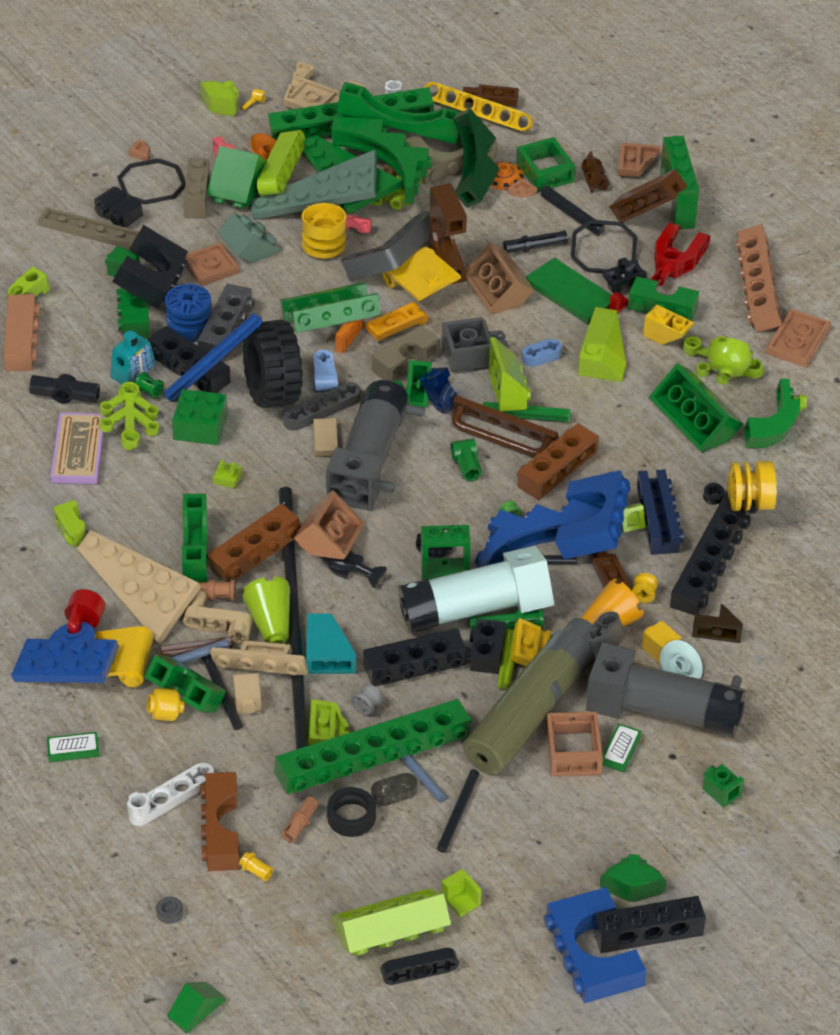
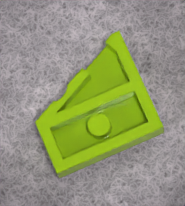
[308,699,350,745]

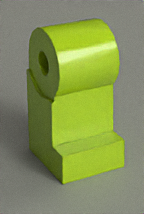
[7,266,50,298]
[53,500,86,547]

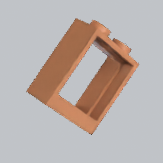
[546,711,603,776]

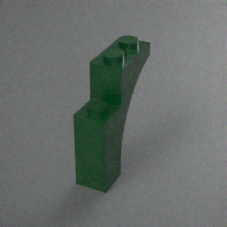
[453,108,500,208]

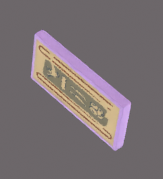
[50,413,105,484]

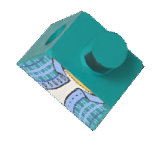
[111,331,156,384]

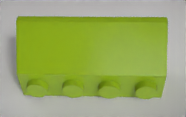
[331,887,451,955]

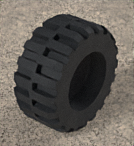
[242,319,303,408]

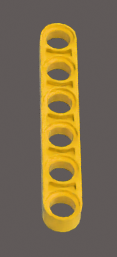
[424,82,534,132]

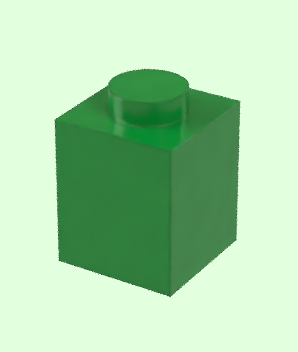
[105,246,140,277]

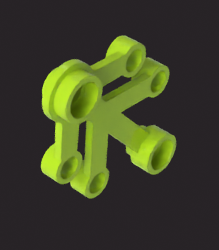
[683,336,764,385]
[99,382,159,450]

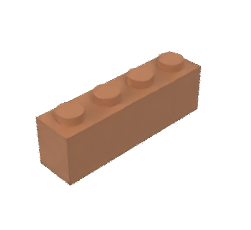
[4,294,40,371]

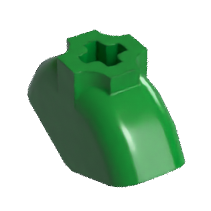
[600,854,666,902]

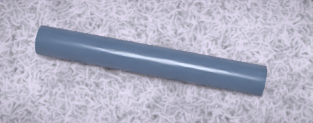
[172,639,230,664]
[400,754,447,803]

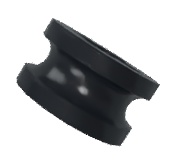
[703,483,725,505]

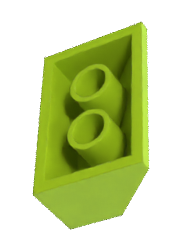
[488,337,531,411]

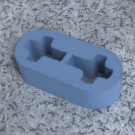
[522,339,562,367]

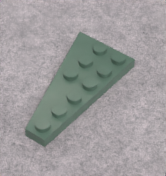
[251,150,377,220]

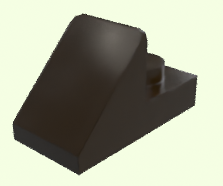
[692,604,743,643]

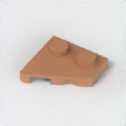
[618,143,661,177]

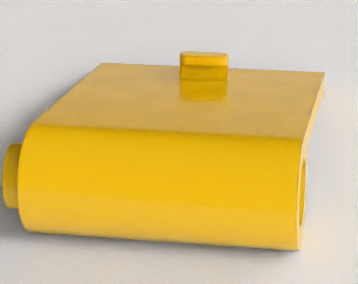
[381,246,461,302]
[95,626,154,687]

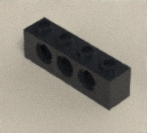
[147,326,231,393]
[364,628,467,686]
[594,896,706,954]

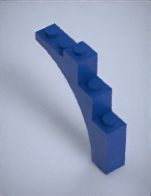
[475,498,623,568]

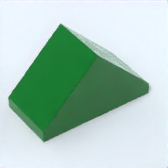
[406,360,432,407]
[167,982,225,1034]

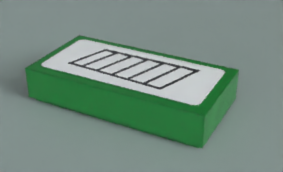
[602,723,642,772]
[47,732,100,762]

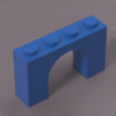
[555,470,631,559]
[544,887,646,1003]

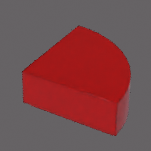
[609,292,628,313]

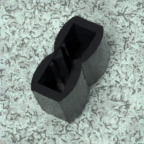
[94,186,143,228]

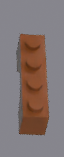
[201,772,239,871]

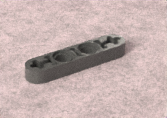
[283,382,361,430]

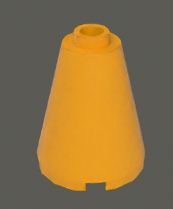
[581,578,644,627]

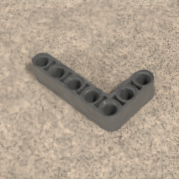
[341,211,430,281]

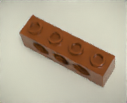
[517,423,599,501]
[207,503,301,582]

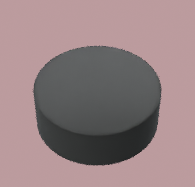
[156,897,183,924]

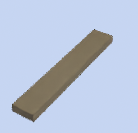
[38,207,139,249]

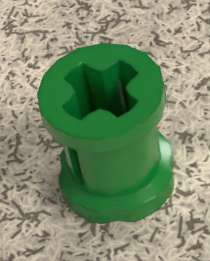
[135,372,164,399]

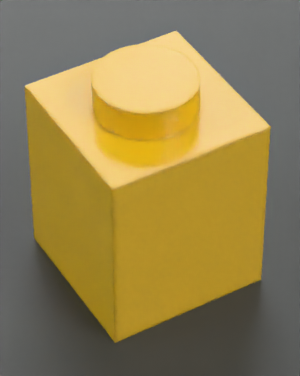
[642,621,682,663]

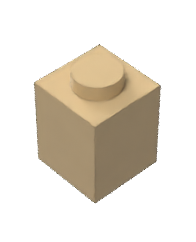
[233,673,261,714]

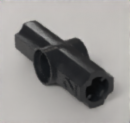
[29,374,100,404]

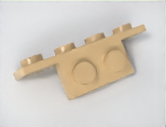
[210,640,308,676]

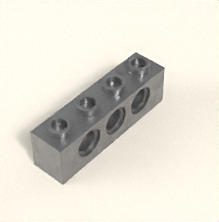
[198,283,255,362]

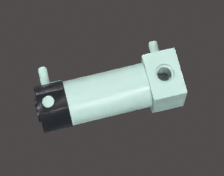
[398,546,554,633]

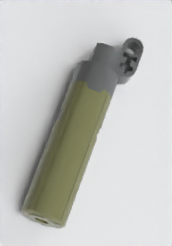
[463,611,625,775]

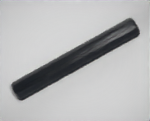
[541,186,605,236]

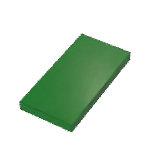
[526,257,612,324]

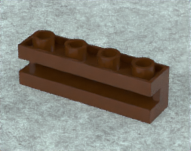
[609,169,687,223]

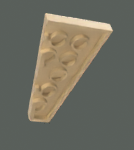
[77,530,201,645]

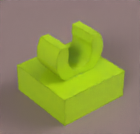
[213,459,243,489]
[622,503,646,532]

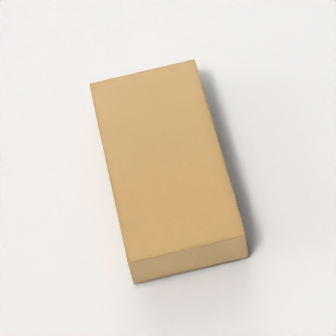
[313,418,338,457]

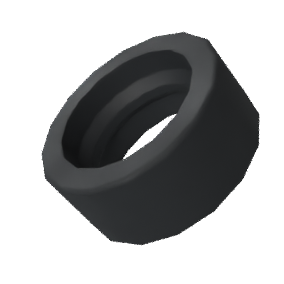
[327,787,376,837]

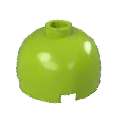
[707,338,754,379]

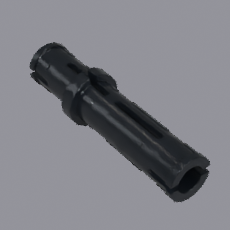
[503,230,568,254]

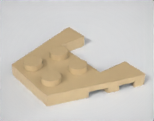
[284,61,366,109]

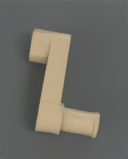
[183,590,253,644]

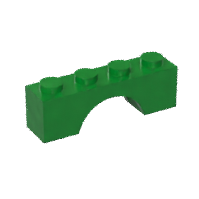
[182,493,208,582]

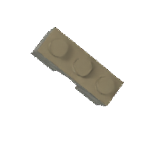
[184,158,210,219]
[372,325,440,382]

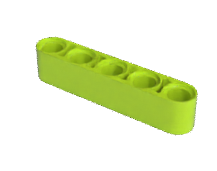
[257,130,305,196]

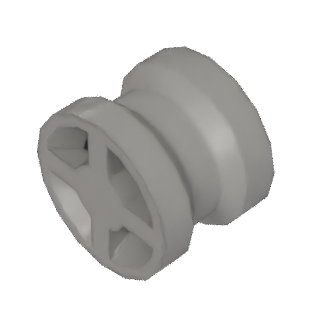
[351,684,383,716]

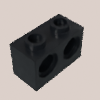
[466,618,506,674]

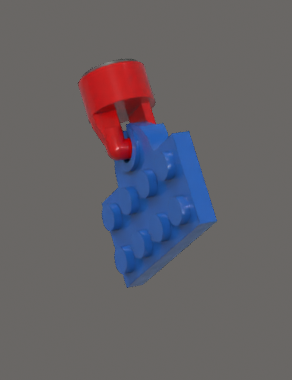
[11,589,119,683]

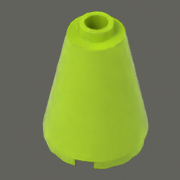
[242,577,290,644]

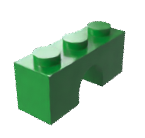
[628,277,700,321]
[116,288,150,339]
[144,655,226,713]

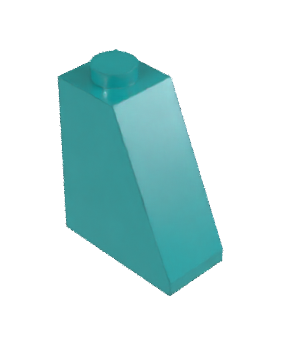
[306,613,356,674]

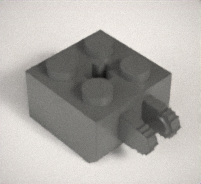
[442,317,509,372]

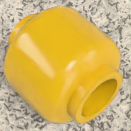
[146,688,185,722]

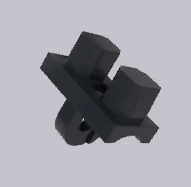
[602,257,647,294]

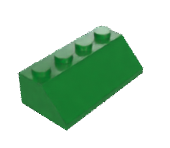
[649,363,744,453]

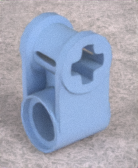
[313,350,338,392]

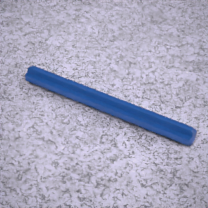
[164,313,263,402]

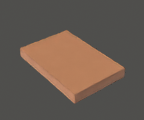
[765,309,831,368]

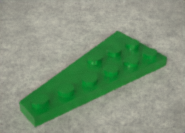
[302,135,404,215]

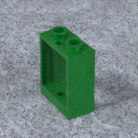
[516,137,575,192]
[421,525,471,580]

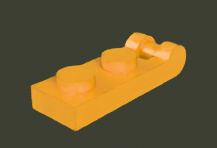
[365,302,429,342]

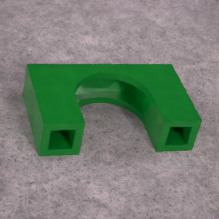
[660,136,699,230]

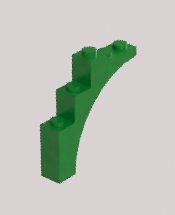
[331,117,432,204]

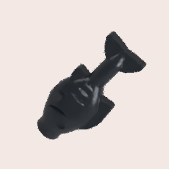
[318,550,387,588]

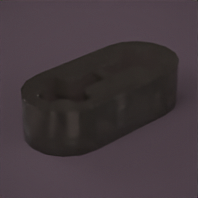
[371,773,418,806]

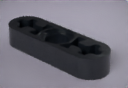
[380,948,459,985]

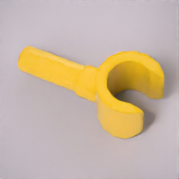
[241,89,266,111]

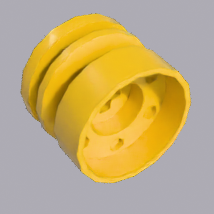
[301,203,347,259]
[727,461,777,511]

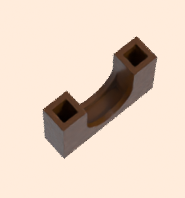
[429,183,467,285]

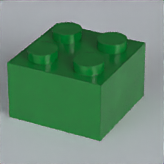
[172,389,228,445]

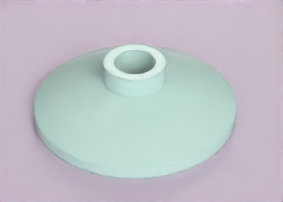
[660,640,703,679]

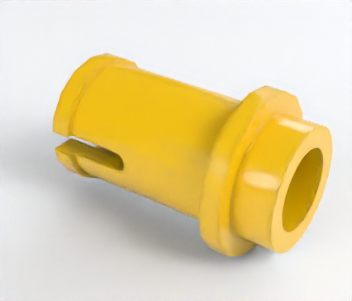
[239,852,274,882]

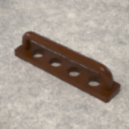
[452,395,559,457]

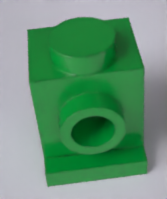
[702,764,744,808]

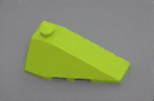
[578,307,626,382]

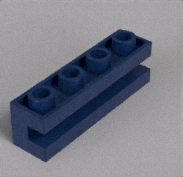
[636,469,684,555]

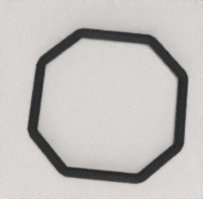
[117,158,185,204]
[571,220,637,273]

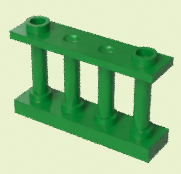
[280,282,381,333]

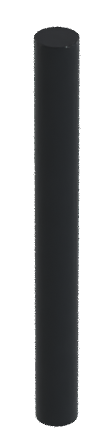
[201,654,243,730]
[437,769,480,853]

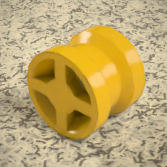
[632,573,658,603]

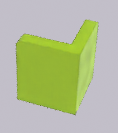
[441,869,482,917]

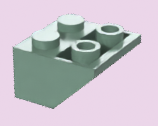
[218,213,281,263]

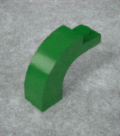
[744,378,800,448]

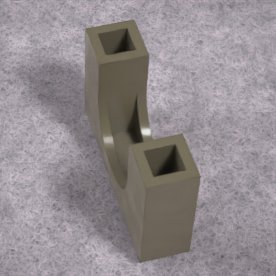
[406,135,497,185]

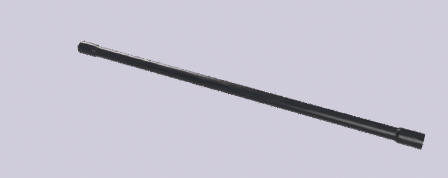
[279,487,308,750]

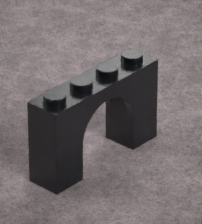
[112,225,188,309]

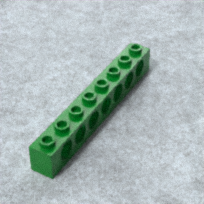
[268,87,434,141]
[274,699,471,795]

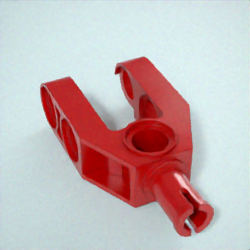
[652,222,710,286]

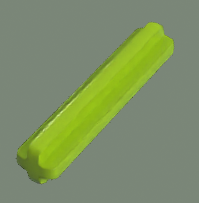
[497,629,514,690]

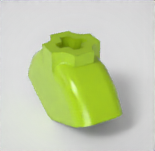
[200,80,239,116]

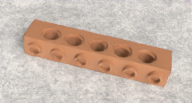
[736,224,782,333]

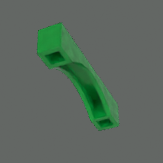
[337,82,461,144]

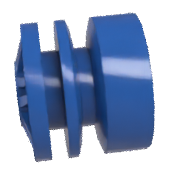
[165,284,212,342]

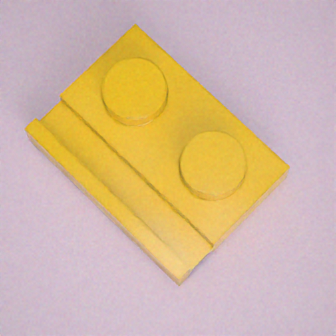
[510,618,551,667]

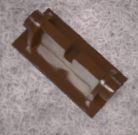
[581,151,609,193]

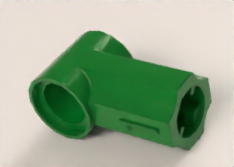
[450,438,482,482]

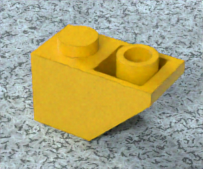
[643,305,694,345]

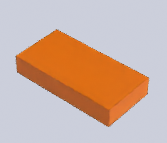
[335,319,364,354]

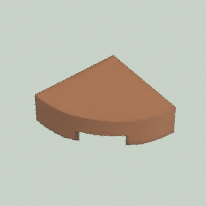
[129,139,150,161]
[508,178,537,197]

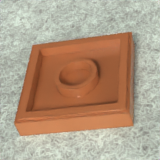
[185,242,240,286]

